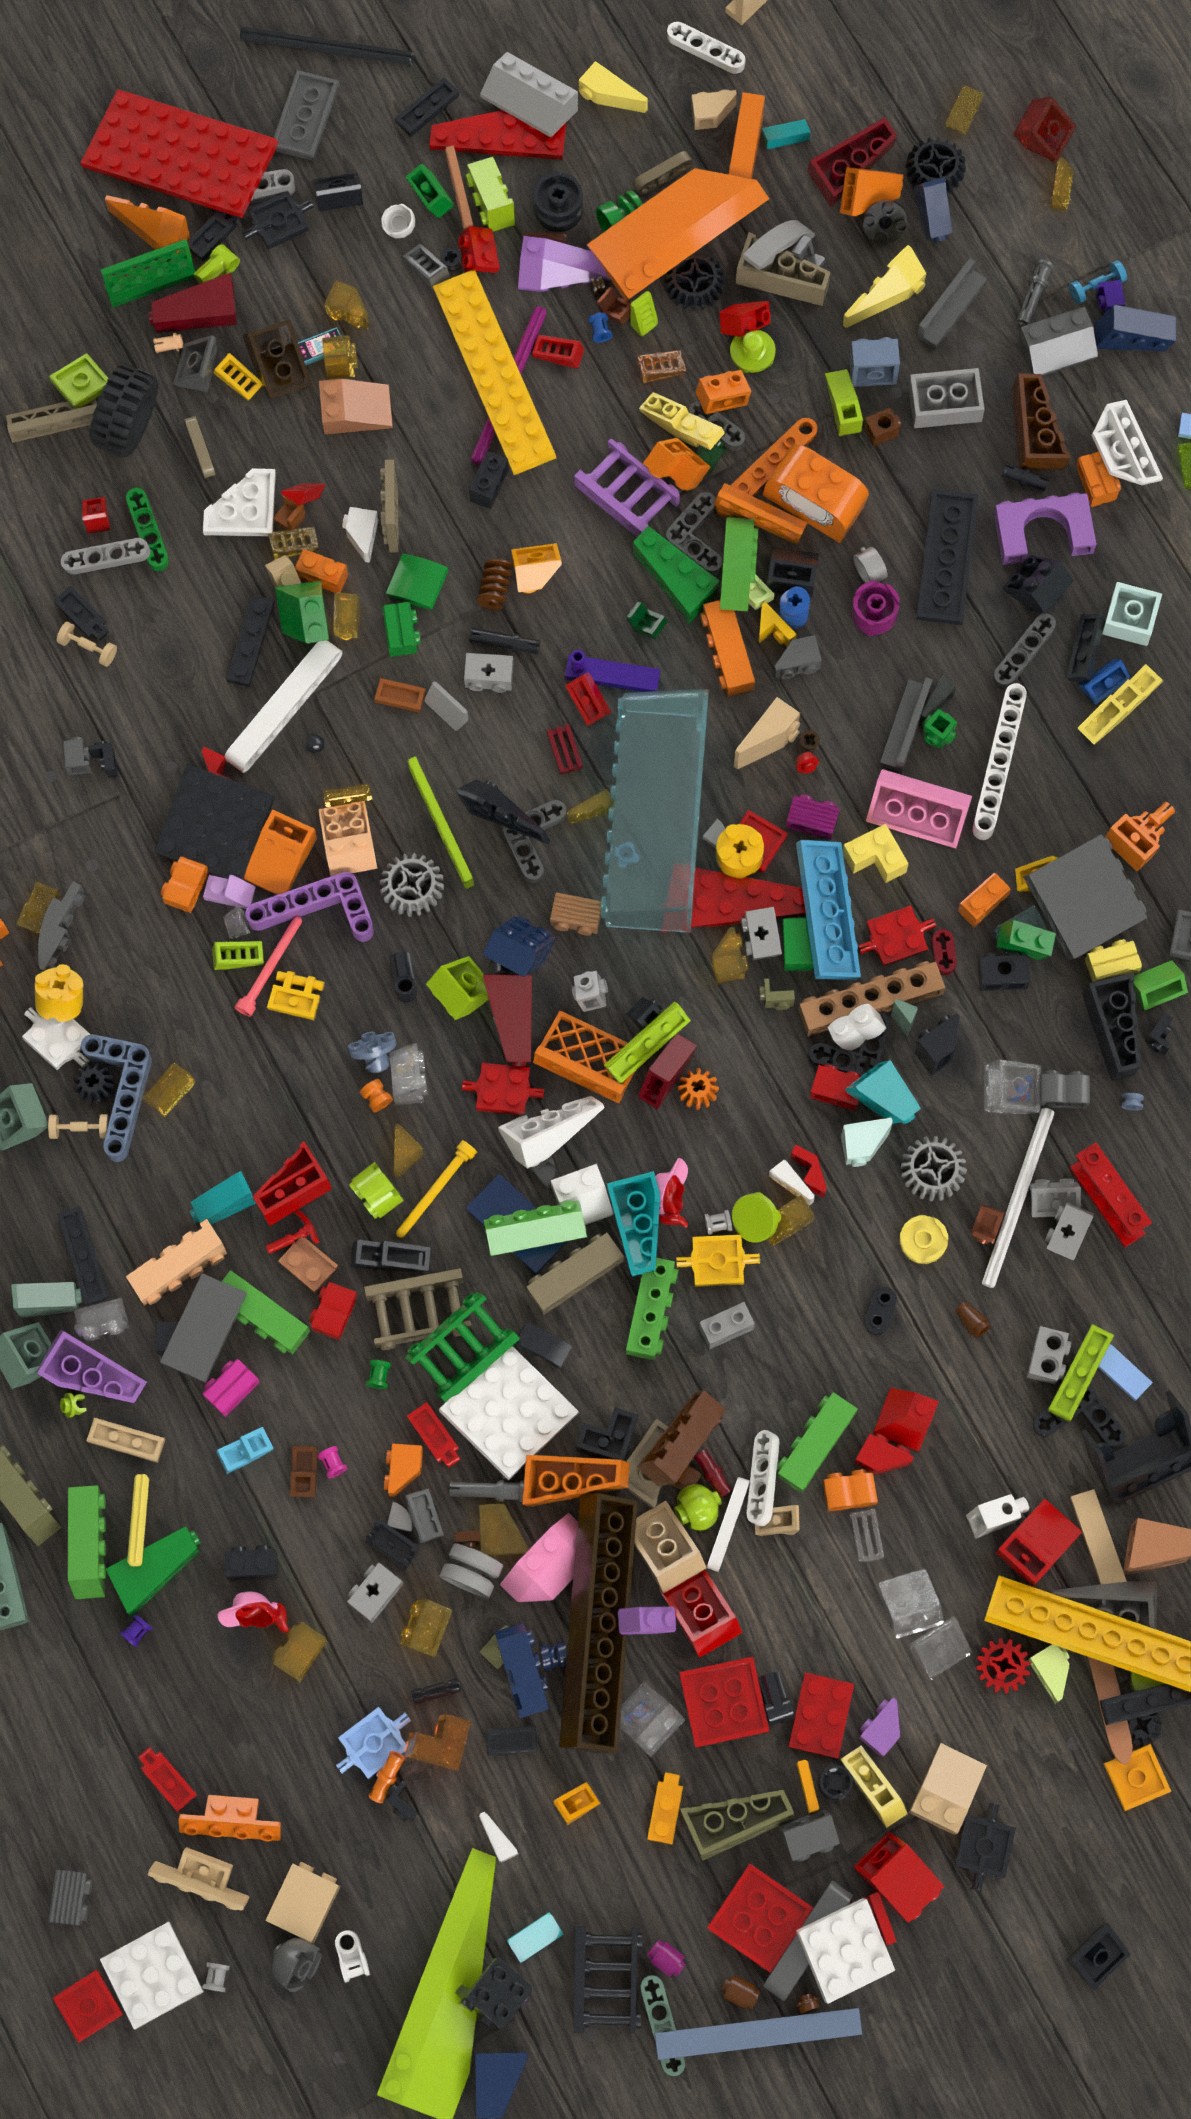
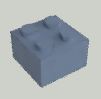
[849,337,900,387]

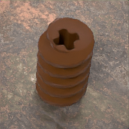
[477,558,514,610]

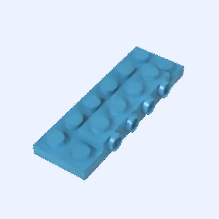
[796,840,861,980]

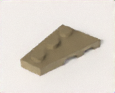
[625,1419,668,1509]

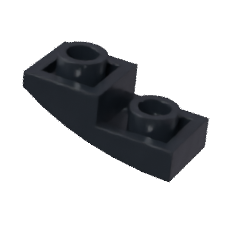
[515,1322,572,1368]

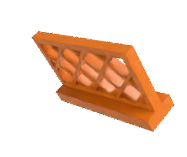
[533,1011,635,1104]

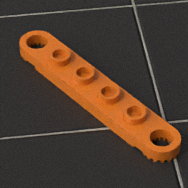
[715,418,817,518]

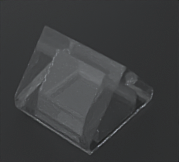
[223,907,250,938]

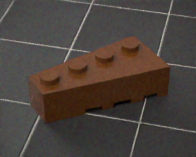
[1012,373,1071,470]
[637,1390,726,1486]

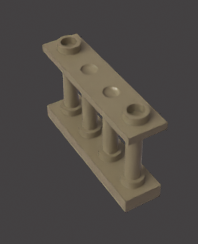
[364,1268,472,1350]

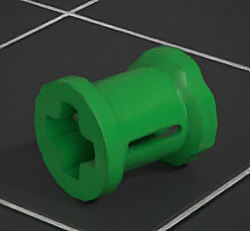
[365,1360,391,1389]

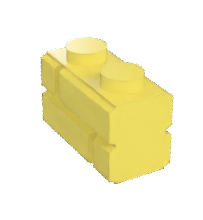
[1085,939,1142,982]

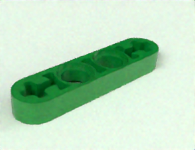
[126,488,169,571]

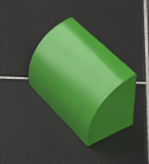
[1133,960,1188,1011]

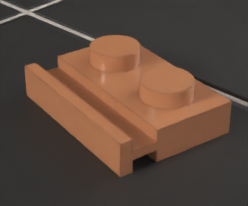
[278,1237,339,1294]

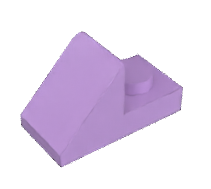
[203,875,256,909]

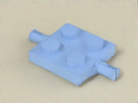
[336,1707,411,1779]

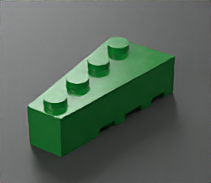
[633,526,719,624]

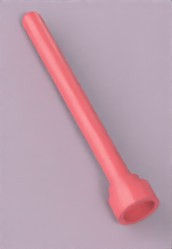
[234,916,302,1017]

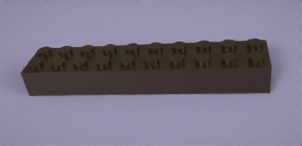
[559,1493,638,1753]

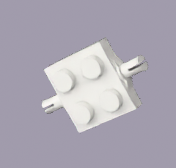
[22,1007,90,1070]

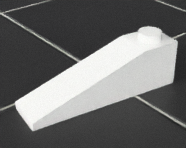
[498,1096,604,1168]

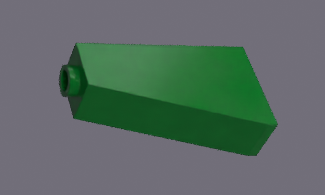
[106,1526,201,1616]

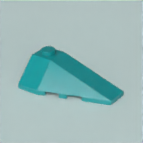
[607,1171,660,1277]

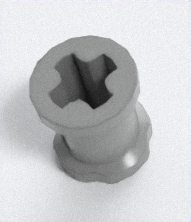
[704,1210,732,1236]
[202,1962,230,1992]

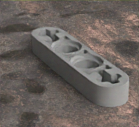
[61,538,151,575]

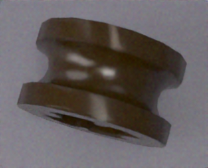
[590,274,606,297]
[798,730,820,753]

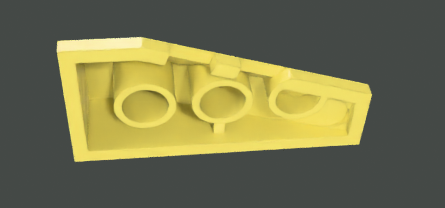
[843,245,926,328]

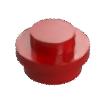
[796,752,819,774]

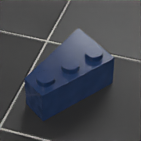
[1094,305,1176,351]

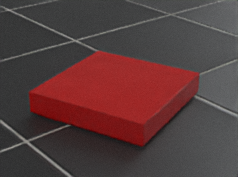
[736,810,788,874]
[53,1970,124,2043]

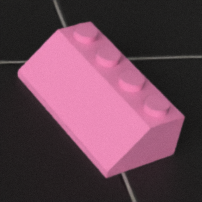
[866,769,972,848]

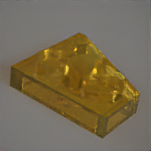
[479,1504,529,1556]

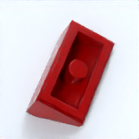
[281,483,326,505]
[565,673,611,726]

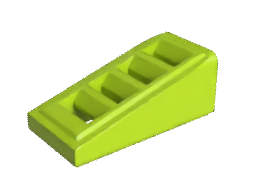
[631,291,658,336]
[212,941,264,970]

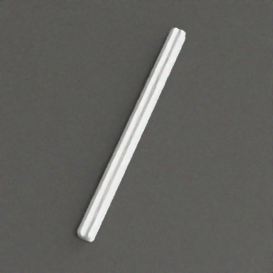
[982,1108,1054,1288]

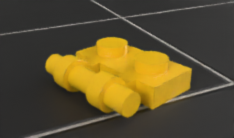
[267,971,325,1020]

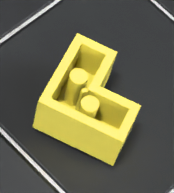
[843,824,908,883]

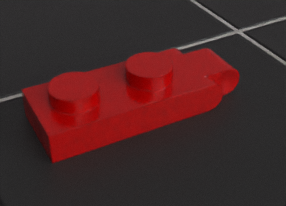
[407,1402,461,1468]
[138,1747,198,1812]

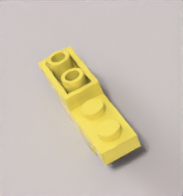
[639,392,724,450]

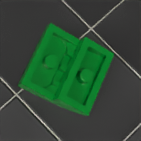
[386,554,449,609]

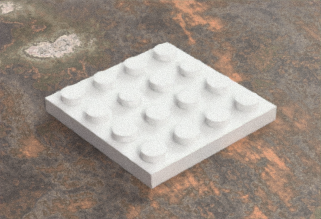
[439,1346,579,1480]

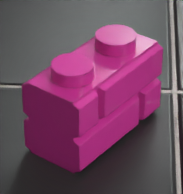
[202,1359,260,1417]

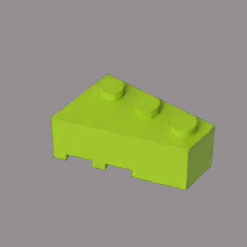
[465,157,515,232]

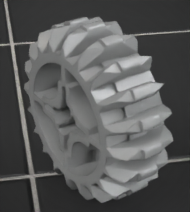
[380,853,444,917]
[901,1136,967,1201]

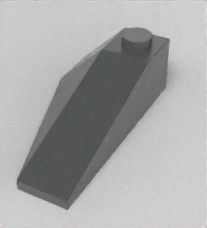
[1052,1581,1157,1629]

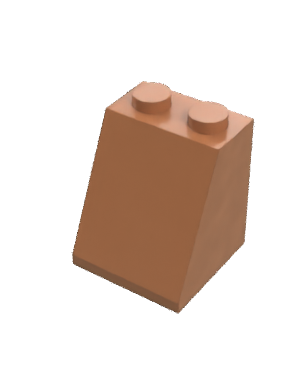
[1123,1518,1191,1575]

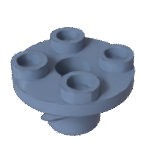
[348,1032,397,1073]

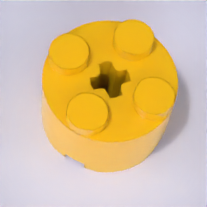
[716,824,764,878]
[35,965,83,1022]

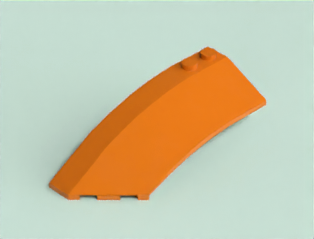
[587,168,769,301]

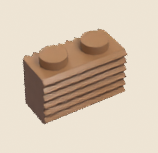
[550,893,603,936]

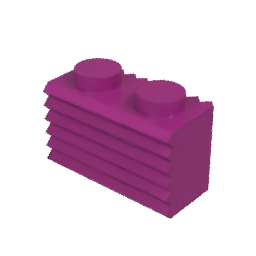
[786,794,840,840]

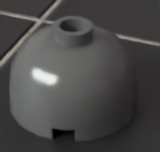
[272,1938,321,1992]

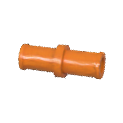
[368,1751,405,1803]

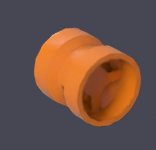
[360,1079,393,1112]

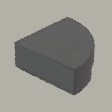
[531,1156,555,1189]

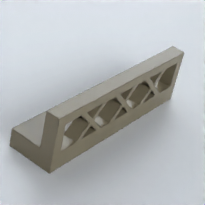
[6,398,97,443]

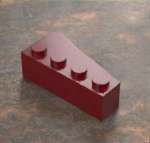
[807,117,897,207]

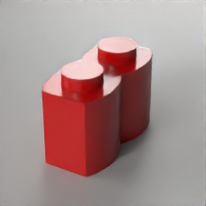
[309,1282,358,1340]

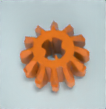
[678,1068,719,1110]

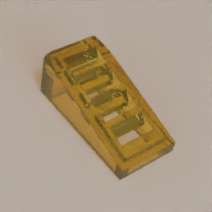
[268,527,319,560]
[567,789,617,824]

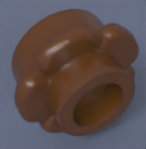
[795,1993,820,2014]

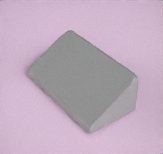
[424,681,468,731]

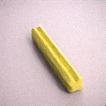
[127,1474,149,1567]

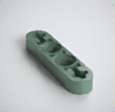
[640,1975,685,2076]

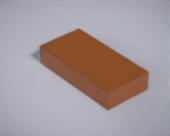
[374,678,426,713]

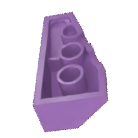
[37,1330,147,1403]

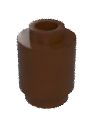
[721,1974,761,2010]

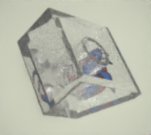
[984,1060,1041,1114]
[620,1682,685,1757]

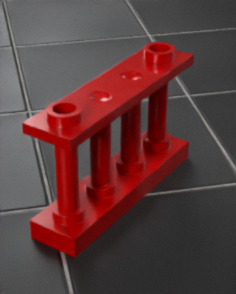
[1069,1142,1152,1248]

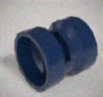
[540,1642,567,1671]

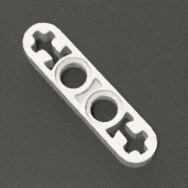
[667,22,745,74]
[747,1430,779,1526]
[707,1477,750,1572]

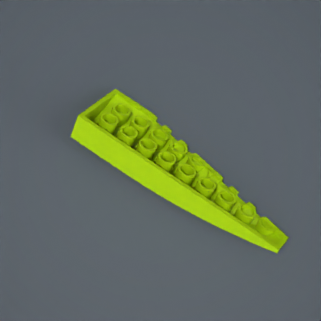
[377,1848,496,2119]

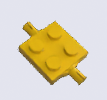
[676,1235,760,1287]

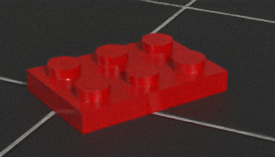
[788,1672,854,1759]

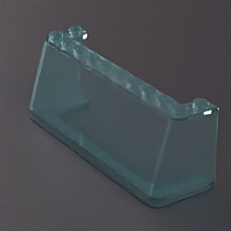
[601,689,709,933]

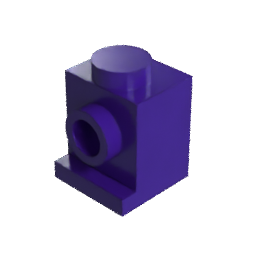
[1095,280,1125,314]

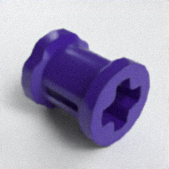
[120,1614,152,1647]

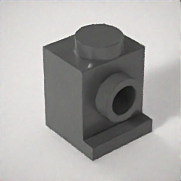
[64,737,92,775]

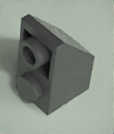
[774,635,822,679]

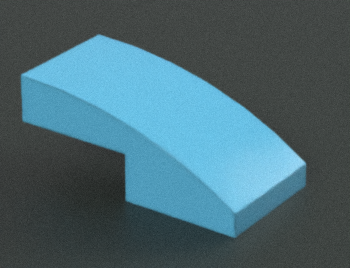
[216,1427,274,1474]

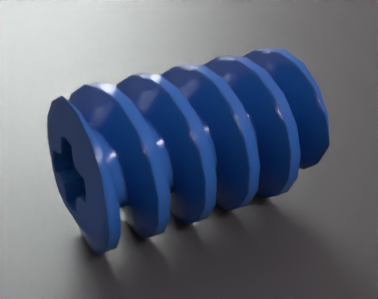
[779,586,810,630]

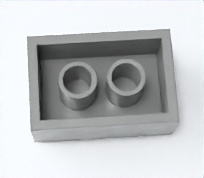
[908,368,984,428]

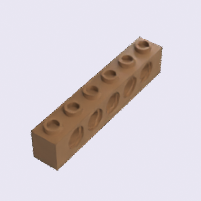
[799,961,945,1036]

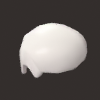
[381,204,415,238]

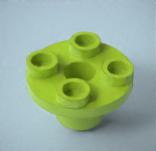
[730,330,776,373]

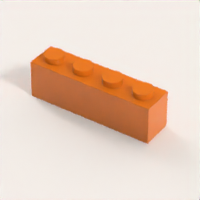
[700,600,755,697]

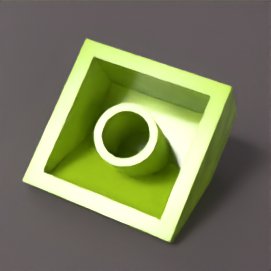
[426,956,489,1020]

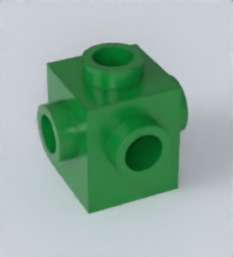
[922,708,957,749]

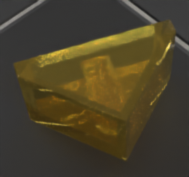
[394,1124,425,1177]

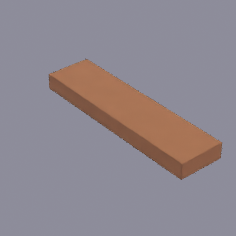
[445,146,473,230]

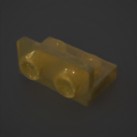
[400,1598,452,1657]

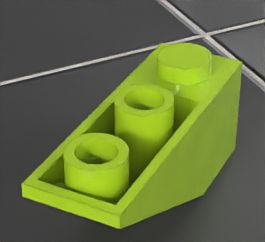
[825,369,863,436]

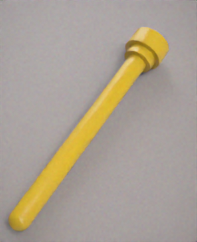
[396,1140,477,1238]

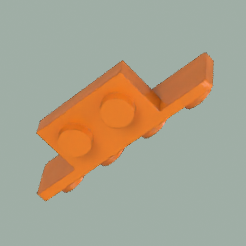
[179,1795,281,1841]

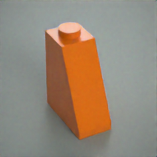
[840,167,903,216]

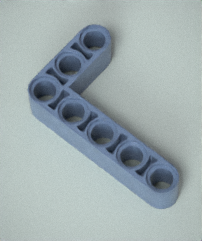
[81,1034,152,1162]

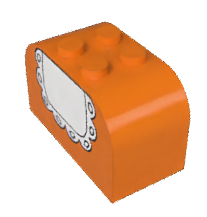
[762,444,869,543]

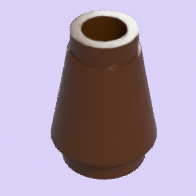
[955,1302,991,1338]

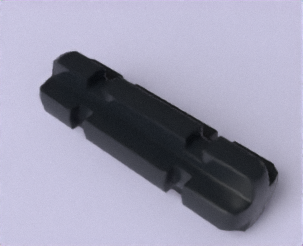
[411,1679,461,1704]

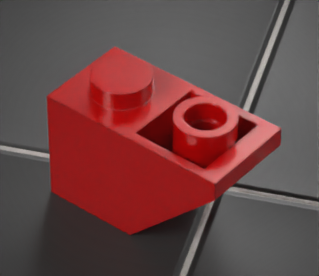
[720,301,770,338]
[855,1433,914,1475]

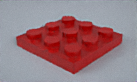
[679,1657,769,1748]
[707,1864,813,1973]

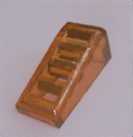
[637,351,687,383]

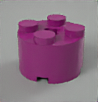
[851,581,899,636]

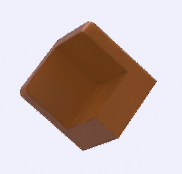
[273,496,306,534]

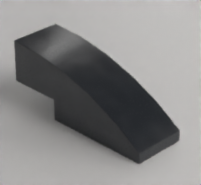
[351,1239,431,1272]

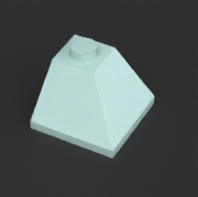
[841,1118,893,1167]

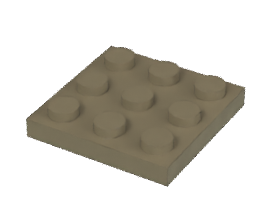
[380,460,399,553]

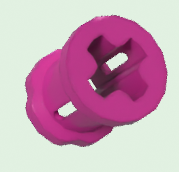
[317,1446,348,1479]

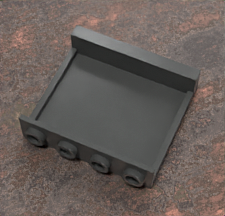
[1023,834,1147,960]

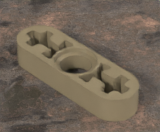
[632,151,693,195]
[184,416,216,478]

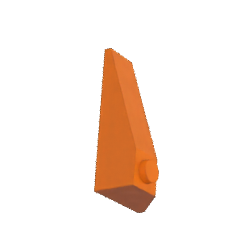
[105,195,190,253]

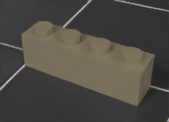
[526,1233,624,1315]

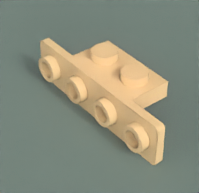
[147,1847,249,1910]

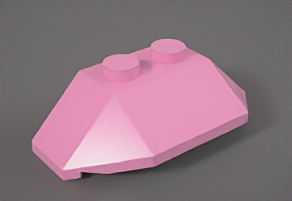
[500,1513,578,1602]

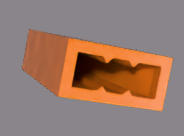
[729,92,765,179]

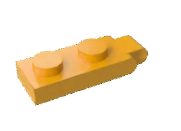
[647,1772,683,1845]

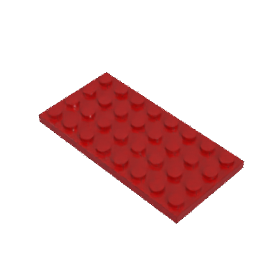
[80,89,279,218]

